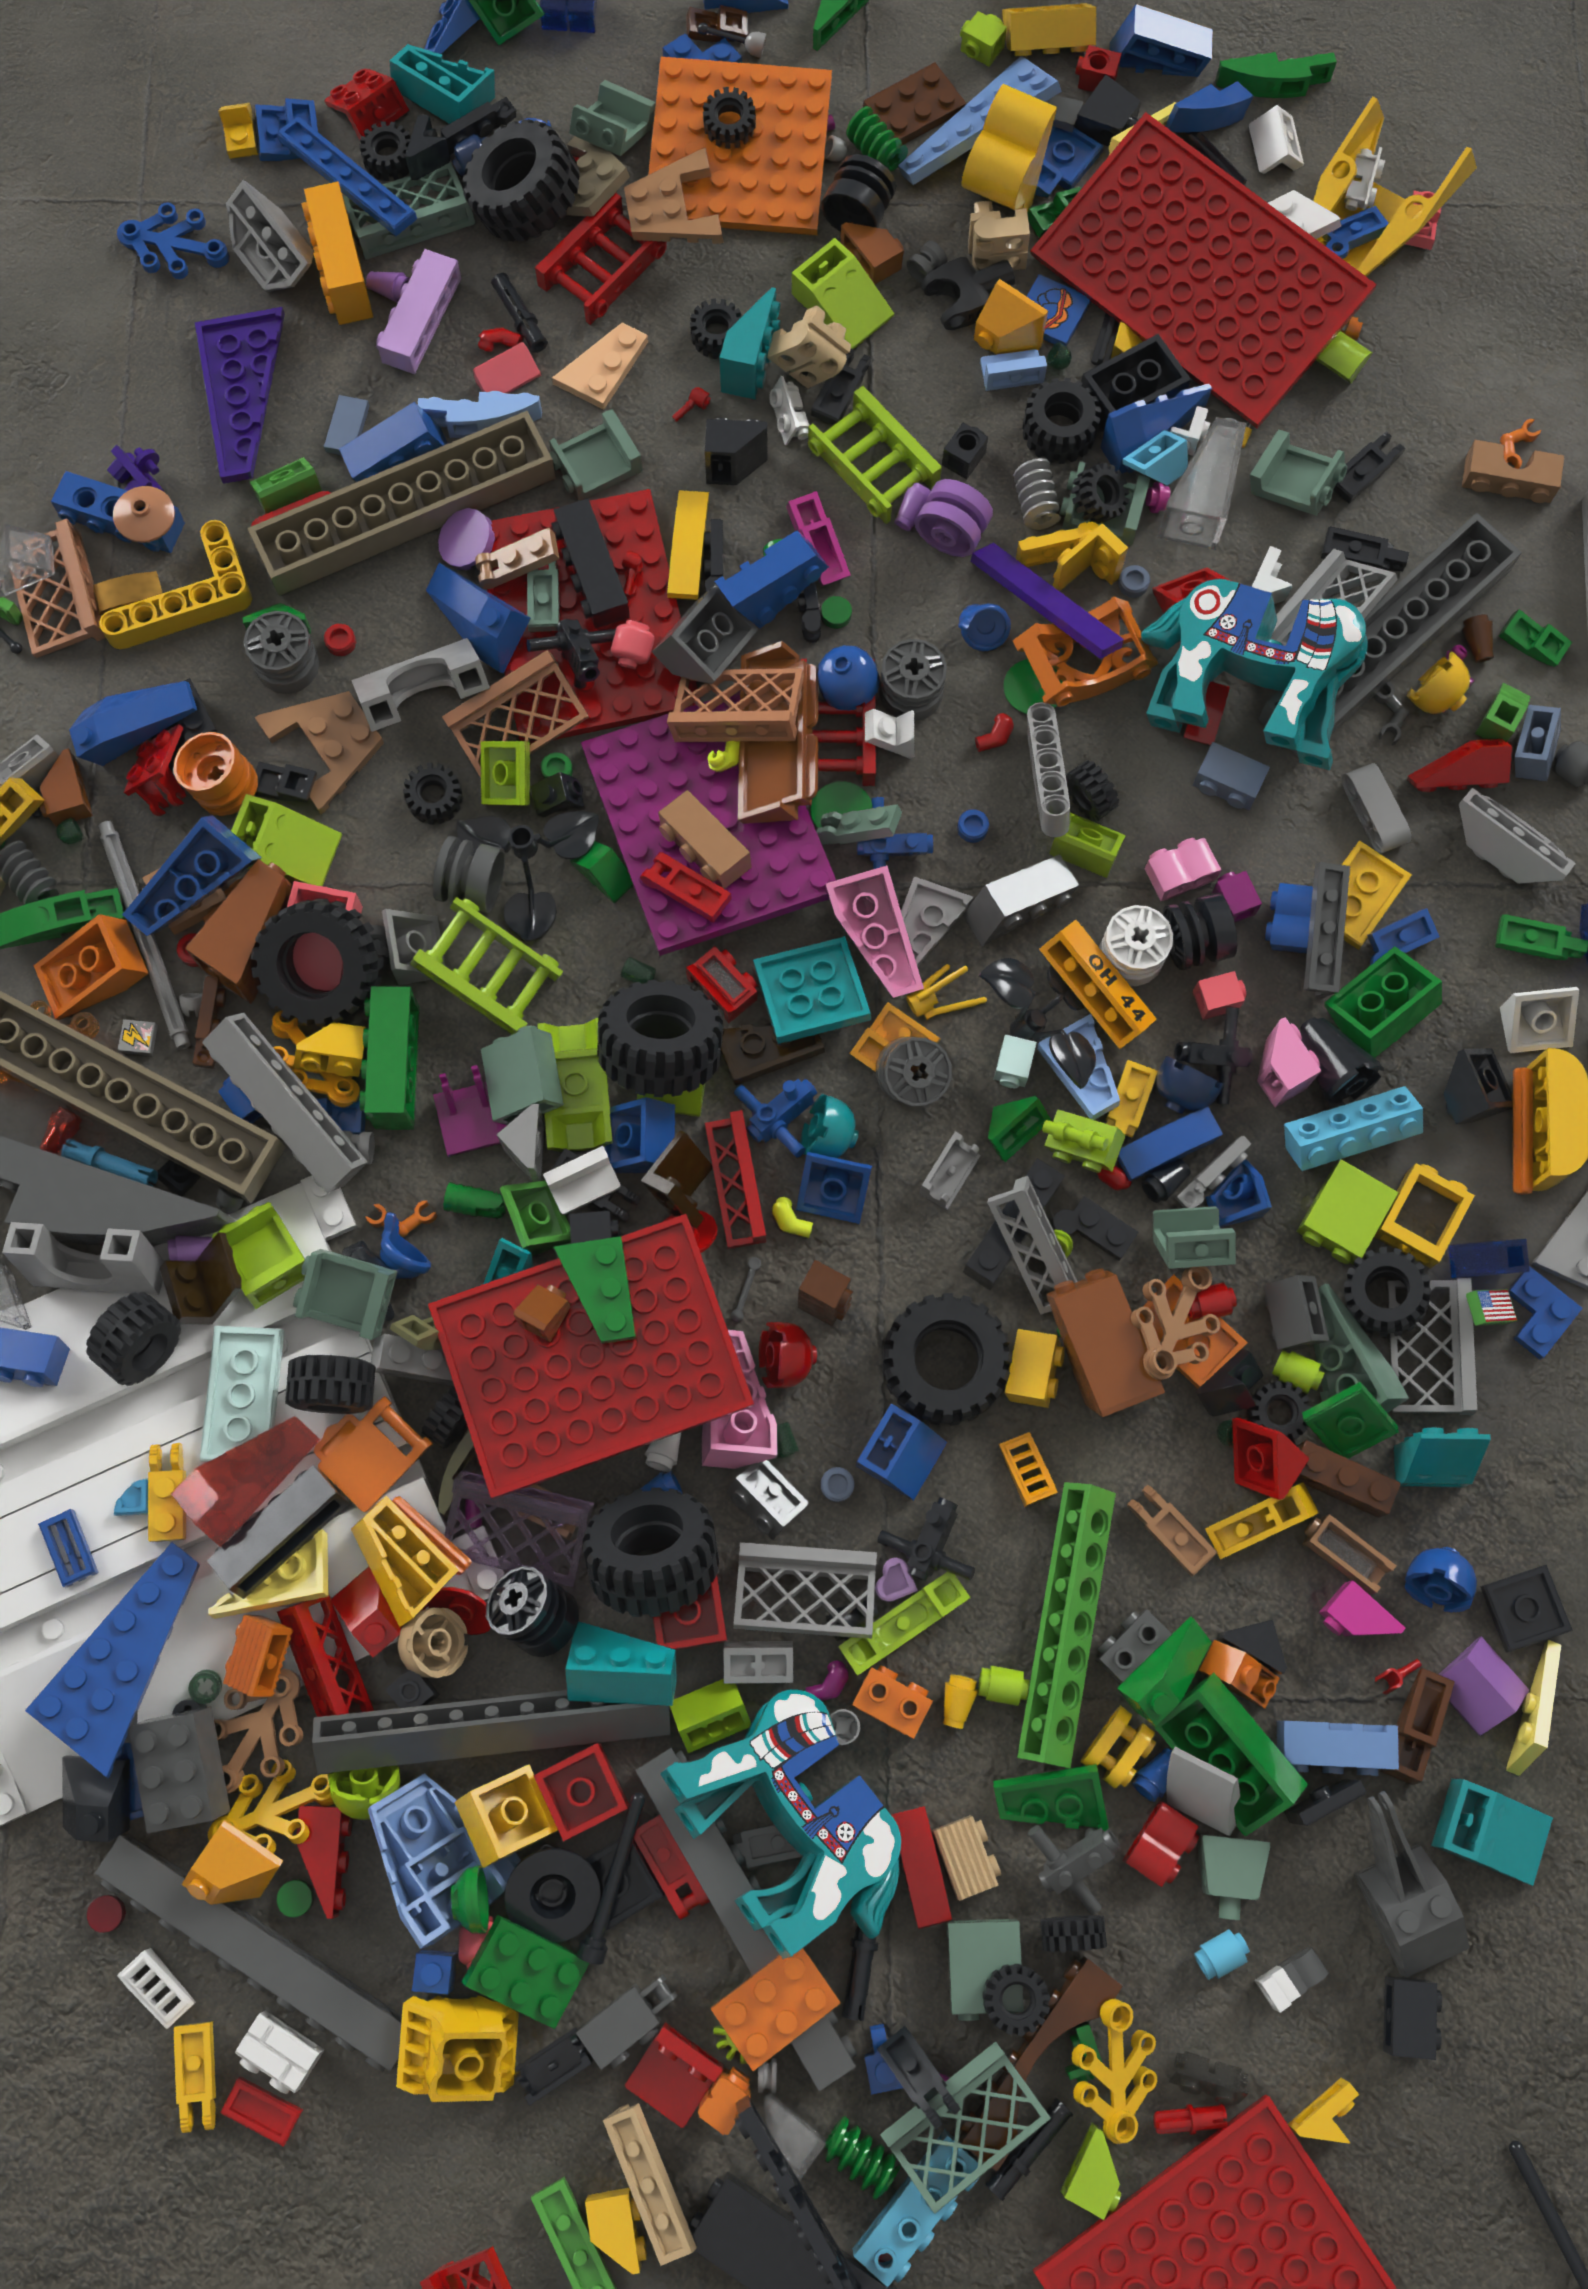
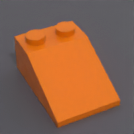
[33,914,149,1020]

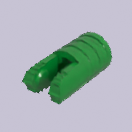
[443,1182,506,1219]

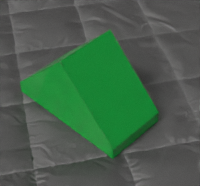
[570,841,633,904]

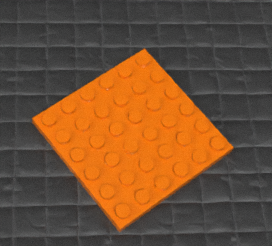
[648,56,832,236]

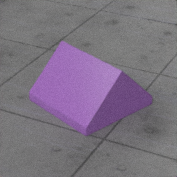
[1438,1636,1529,1736]

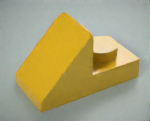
[218,103,258,159]
[1288,2077,1359,2144]

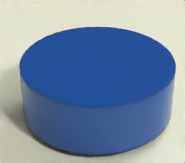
[957,809,989,843]

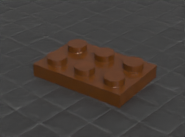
[863,62,966,146]

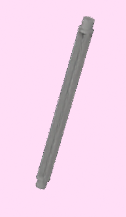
[98,821,191,1050]

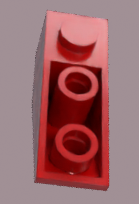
[1407,738,1512,792]
[297,1805,352,1919]

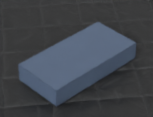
[324,395,370,455]

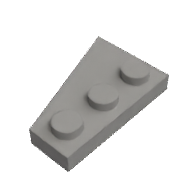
[901,876,974,967]

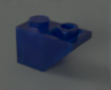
[1448,1238,1530,1278]

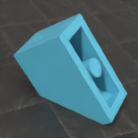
[1123,430,1188,486]

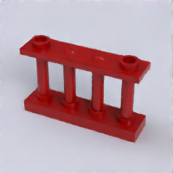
[535,192,667,325]
[801,659,876,786]

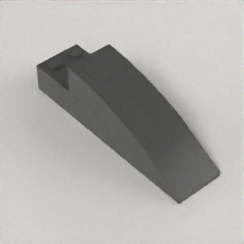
[0,1136,236,1246]

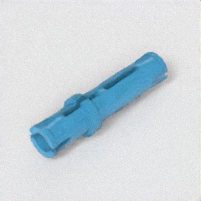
[61,1139,158,1187]

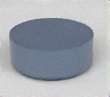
[1118,565,1150,598]
[820,1467,854,1502]

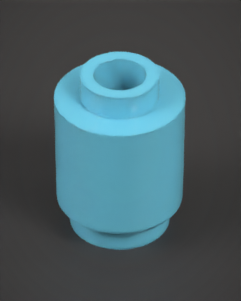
[1194,1929,1250,1980]

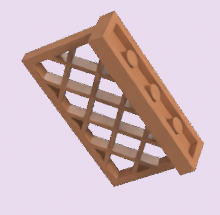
[5,518,106,658]
[442,650,589,778]
[667,668,804,742]

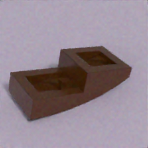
[687,5,747,42]

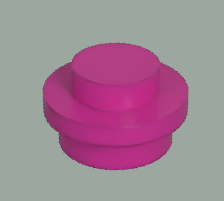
[1145,482,1170,513]

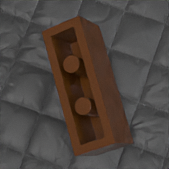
[798,1260,853,1326]
[1296,1440,1401,1518]

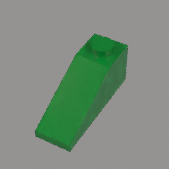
[813,0,869,51]
[1117,1616,1212,1726]

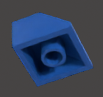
[604,1097,675,1173]

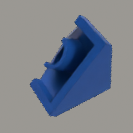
[1205,1159,1272,1227]

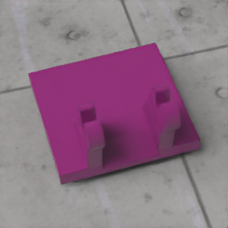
[433,1065,507,1157]

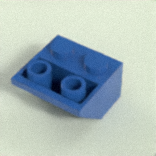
[856,1403,947,1501]

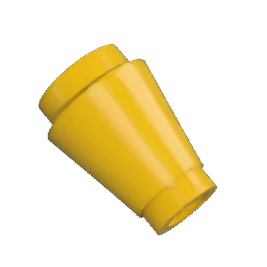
[943,1674,979,1729]

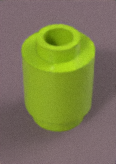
[1272,1350,1325,1394]
[977,1665,1029,1706]

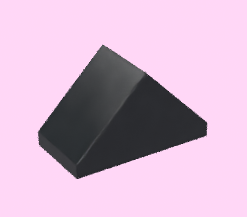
[1216,1619,1287,1675]

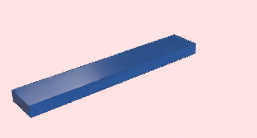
[277,116,417,236]

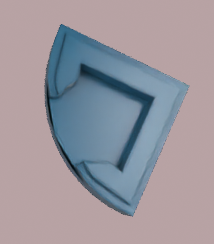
[114,1478,148,1516]

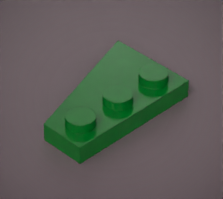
[554,1236,636,1344]
[993,1764,1109,1832]

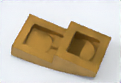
[93,571,162,615]

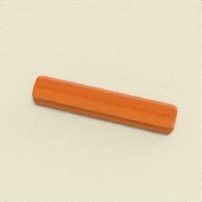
[392,1496,472,1575]

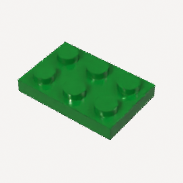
[461,1915,589,2029]

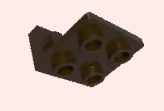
[641,1131,712,1229]
[160,1232,242,1324]

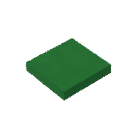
[1302,1381,1399,1459]

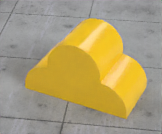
[962,84,1057,212]
[1527,1048,1588,1191]

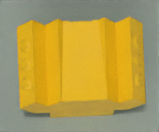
[396,1995,519,2102]

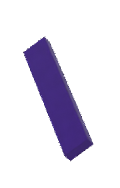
[970,542,1124,659]

